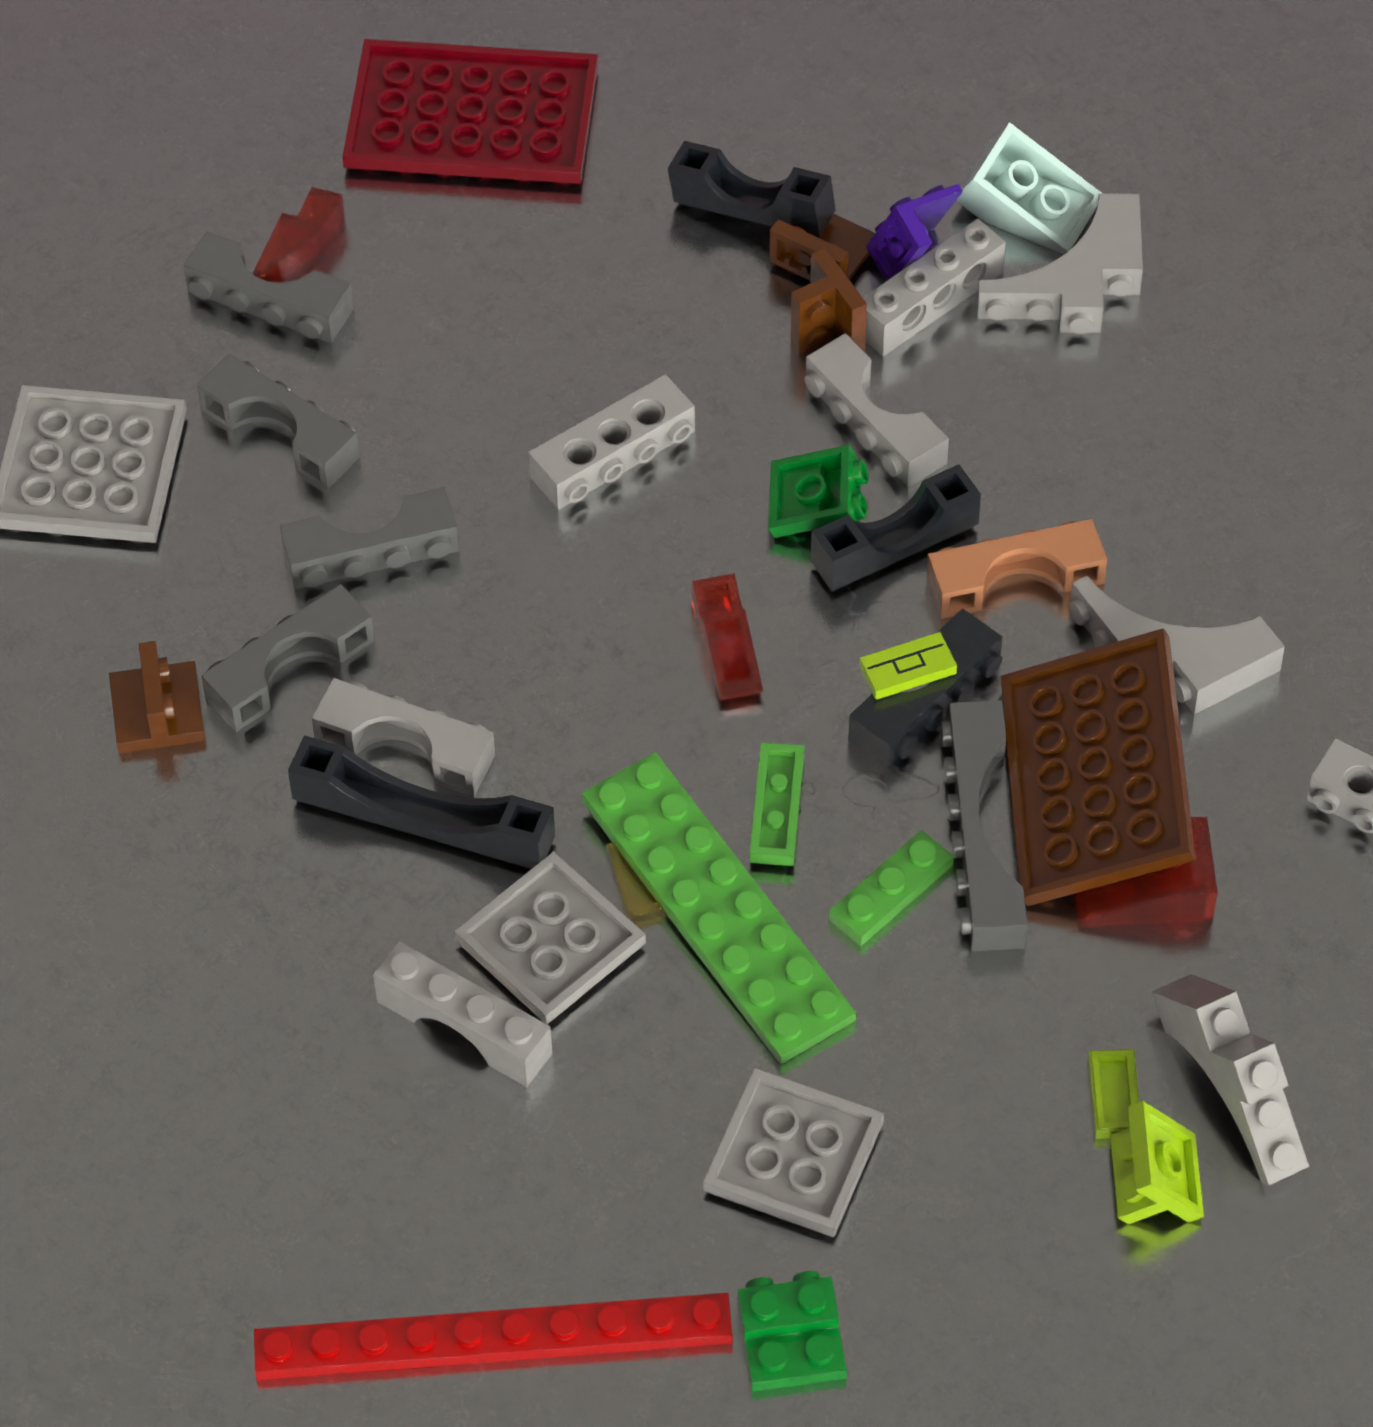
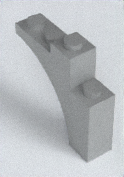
[977,194,1143,334]
[1069,576,1285,715]
[1152,974,1309,1185]

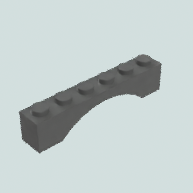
[941,700,1027,952]

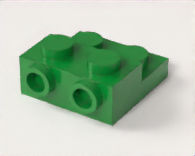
[768,444,869,538]
[737,1271,847,1392]

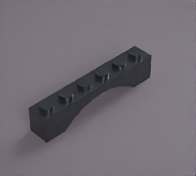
[288,735,555,869]

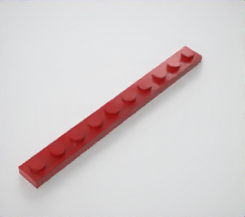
[254,1292,733,1380]

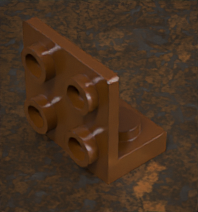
[770,214,875,280]

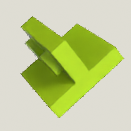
[1110,1101,1204,1224]

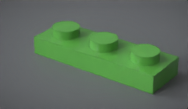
[749,742,805,866]
[829,829,954,946]

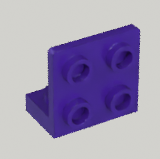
[866,184,963,281]

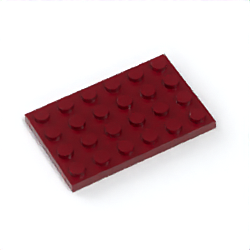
[342,39,598,184]

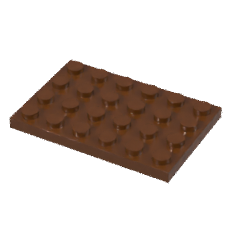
[1000,628,1196,906]

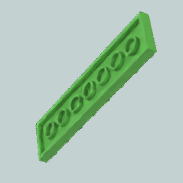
[582,752,856,1065]

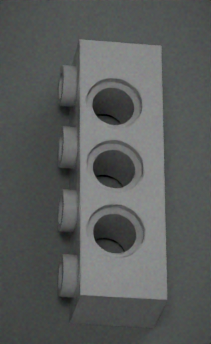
[863,219,1006,357]
[528,374,695,510]
[1307,739,1373,833]

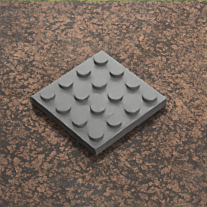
[0,385,187,543]

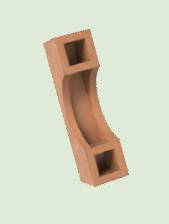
[927,519,1107,619]

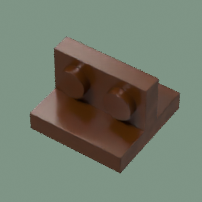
[791,248,867,355]
[109,641,206,754]

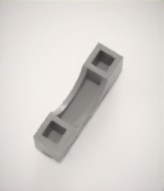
[804,333,949,488]
[312,678,495,797]
[373,941,552,1087]

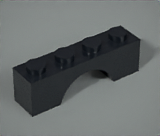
[667,141,836,238]
[811,464,981,591]
[848,608,1003,768]

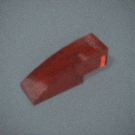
[253,187,345,283]
[691,573,763,701]

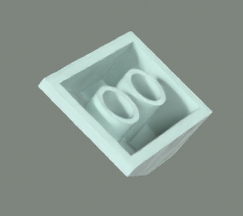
[956,122,1103,254]

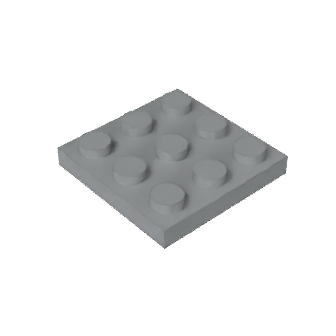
[454,851,646,1024]
[703,1068,884,1237]

